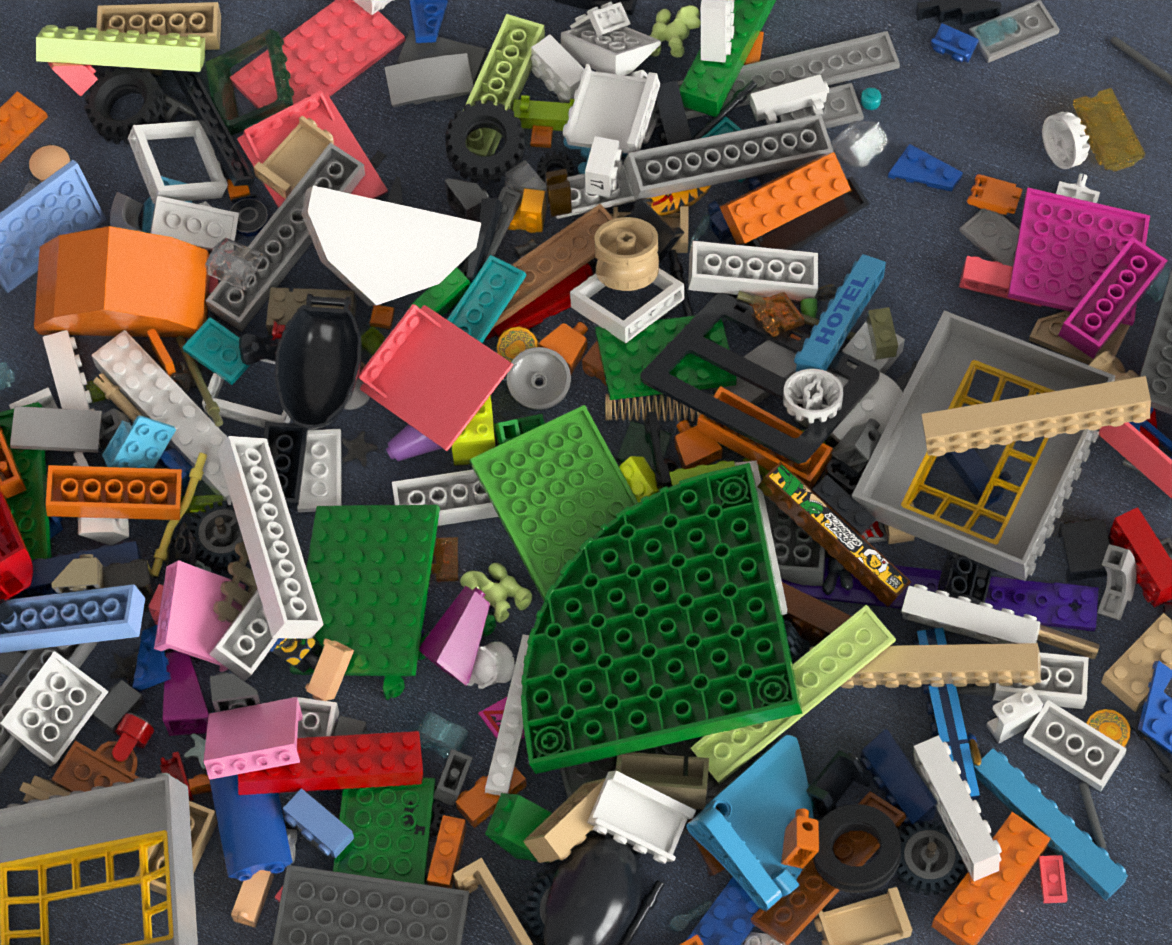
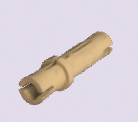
[93,373,145,423]

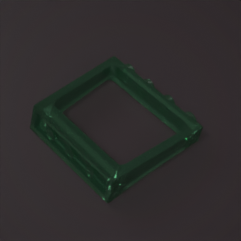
[205,29,294,135]

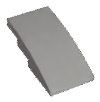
[384,53,474,107]
[712,340,797,405]

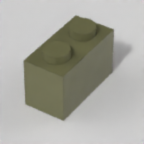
[866,307,898,360]

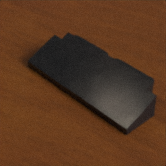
[747,176,869,251]

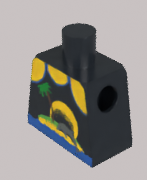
[270,635,323,673]

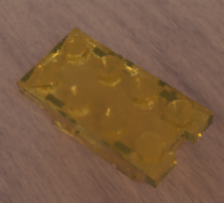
[1073,88,1145,171]

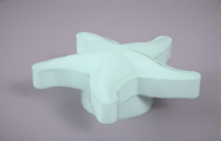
[184,734,206,770]

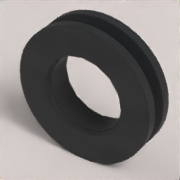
[813,804,901,893]

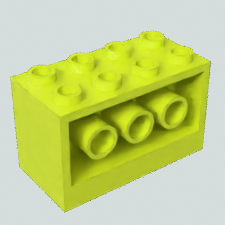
[452,395,496,466]

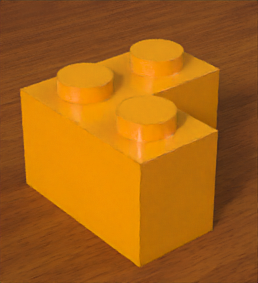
[508,188,547,233]

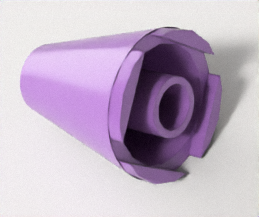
[386,424,442,461]

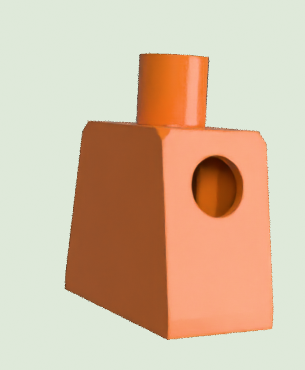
[538,322,588,374]
[674,420,722,469]
[781,809,819,869]

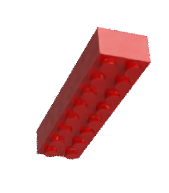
[237,731,423,795]

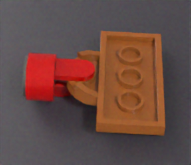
[51,713,154,792]

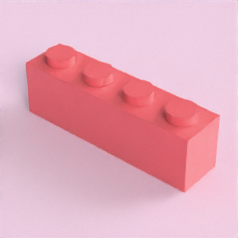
[959,256,1042,307]

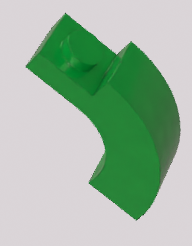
[494,414,545,445]

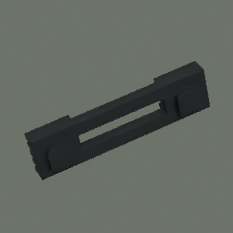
[644,411,671,488]

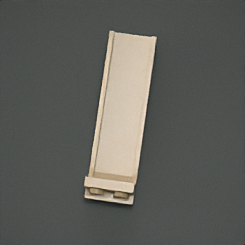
[453,858,533,945]

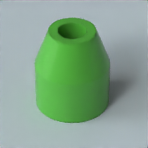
[800,298,818,318]

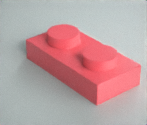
[1038,855,1068,903]

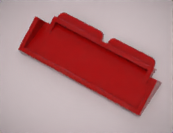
[486,263,593,340]

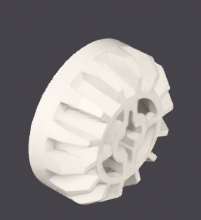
[1042,112,1090,169]
[783,369,843,424]

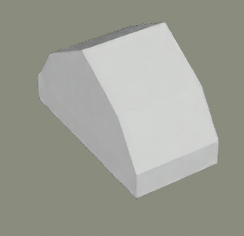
[302,186,481,306]

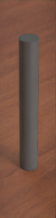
[1079,782,1106,849]

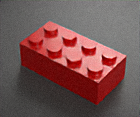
[1108,507,1172,608]

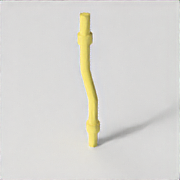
[150,453,208,577]

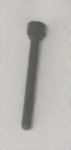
[1111,36,1172,86]

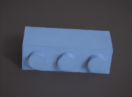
[283,788,354,858]

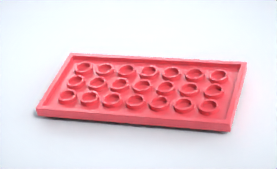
[230,0,406,118]

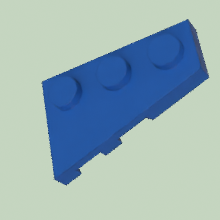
[409,0,448,43]
[888,144,963,192]
[133,625,171,691]

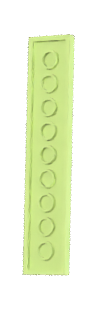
[691,605,896,784]

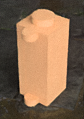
[305,639,354,701]
[231,870,274,928]

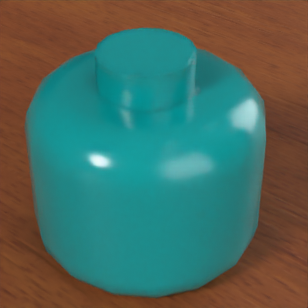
[861,87,881,110]

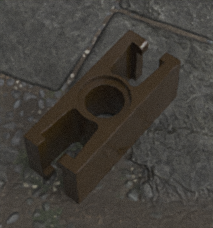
[545,169,572,217]

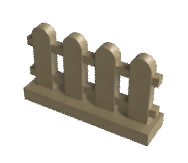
[213,542,258,624]

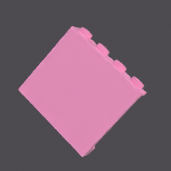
[154,561,245,672]
[204,697,303,780]

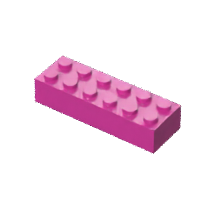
[1058,237,1168,359]

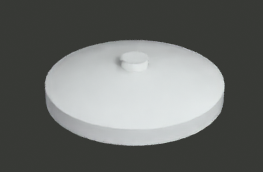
[830,372,903,443]

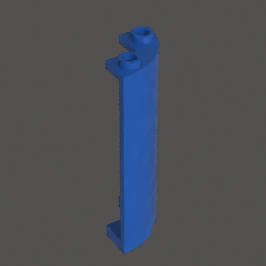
[210,774,292,881]

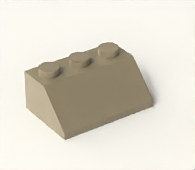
[52,554,106,594]

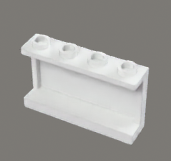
[587,771,696,864]

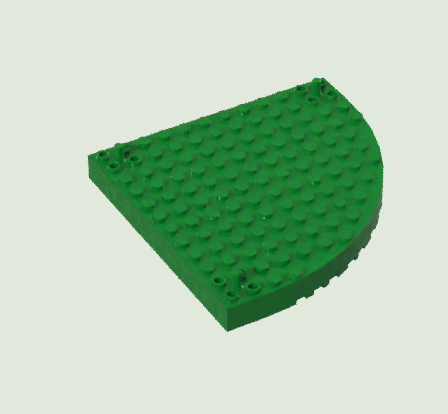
[521,463,803,774]

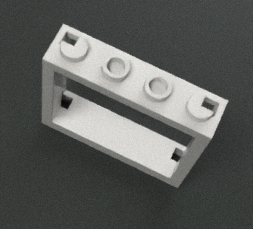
[128,121,228,204]
[570,268,684,343]
[202,352,290,428]

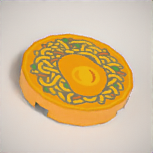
[497,327,539,362]
[1086,709,1130,747]

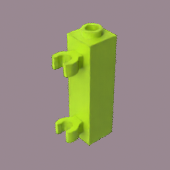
[513,95,575,131]

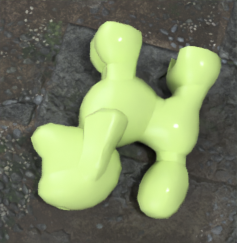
[650,5,701,58]
[460,563,532,623]

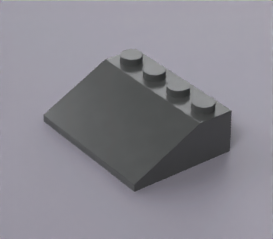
[764,495,827,586]

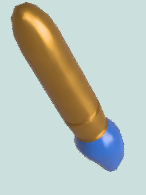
[967,733,981,766]

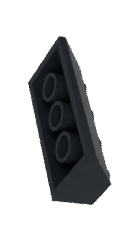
[263,422,308,509]

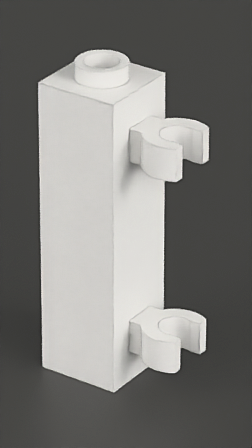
[750,74,829,125]

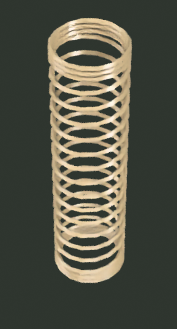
[605,394,713,422]

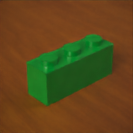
[408,267,471,316]

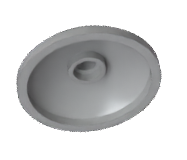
[507,347,571,410]

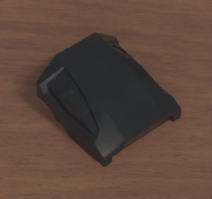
[938,553,995,605]

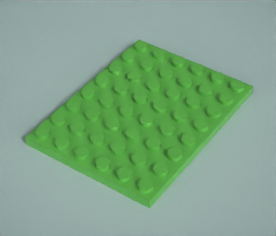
[469,405,638,602]

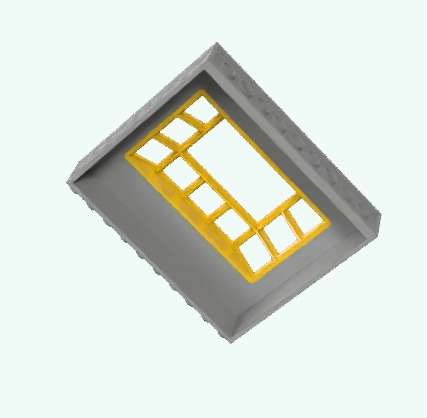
[852,311,1115,581]
[0,773,198,945]

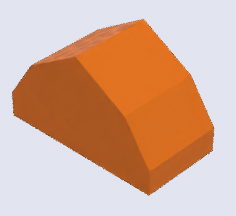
[34,226,211,338]

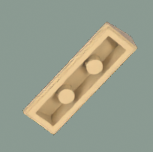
[1037,625,1100,659]

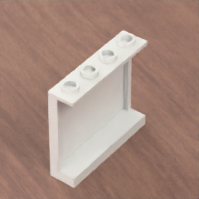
[563,64,660,153]

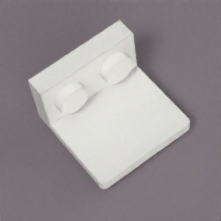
[570,2,631,37]

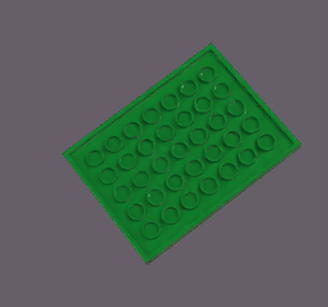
[290,505,440,676]

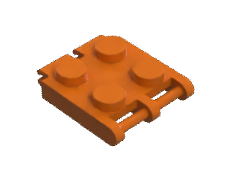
[967,174,1022,215]

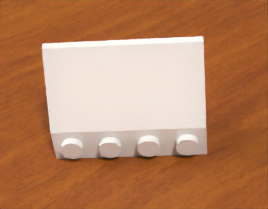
[561,23,661,76]
[0,651,109,766]

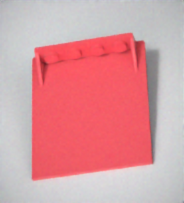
[237,91,388,208]
[358,304,513,451]

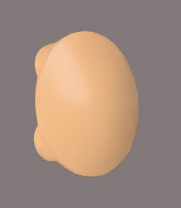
[29,145,70,182]

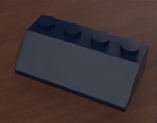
[860,729,938,827]

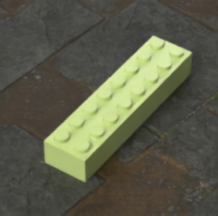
[463,14,545,157]
[36,25,205,72]

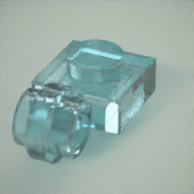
[977,17,1018,47]

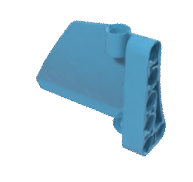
[686,735,814,911]

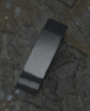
[825,459,861,494]

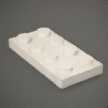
[150,196,239,254]
[297,429,342,512]

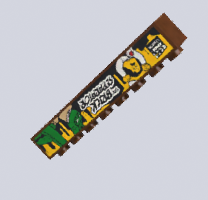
[757,461,911,607]

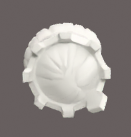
[468,642,515,689]

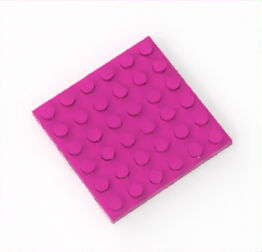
[1008,188,1150,326]

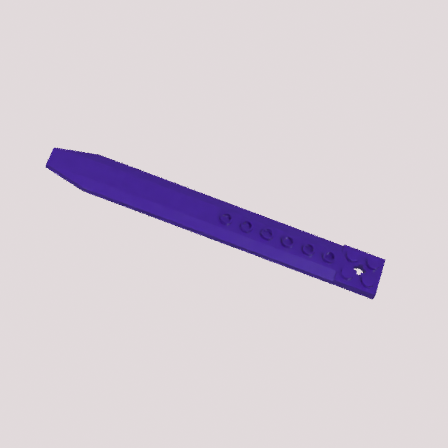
[781,558,1099,632]

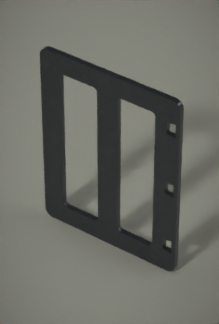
[640,293,880,464]

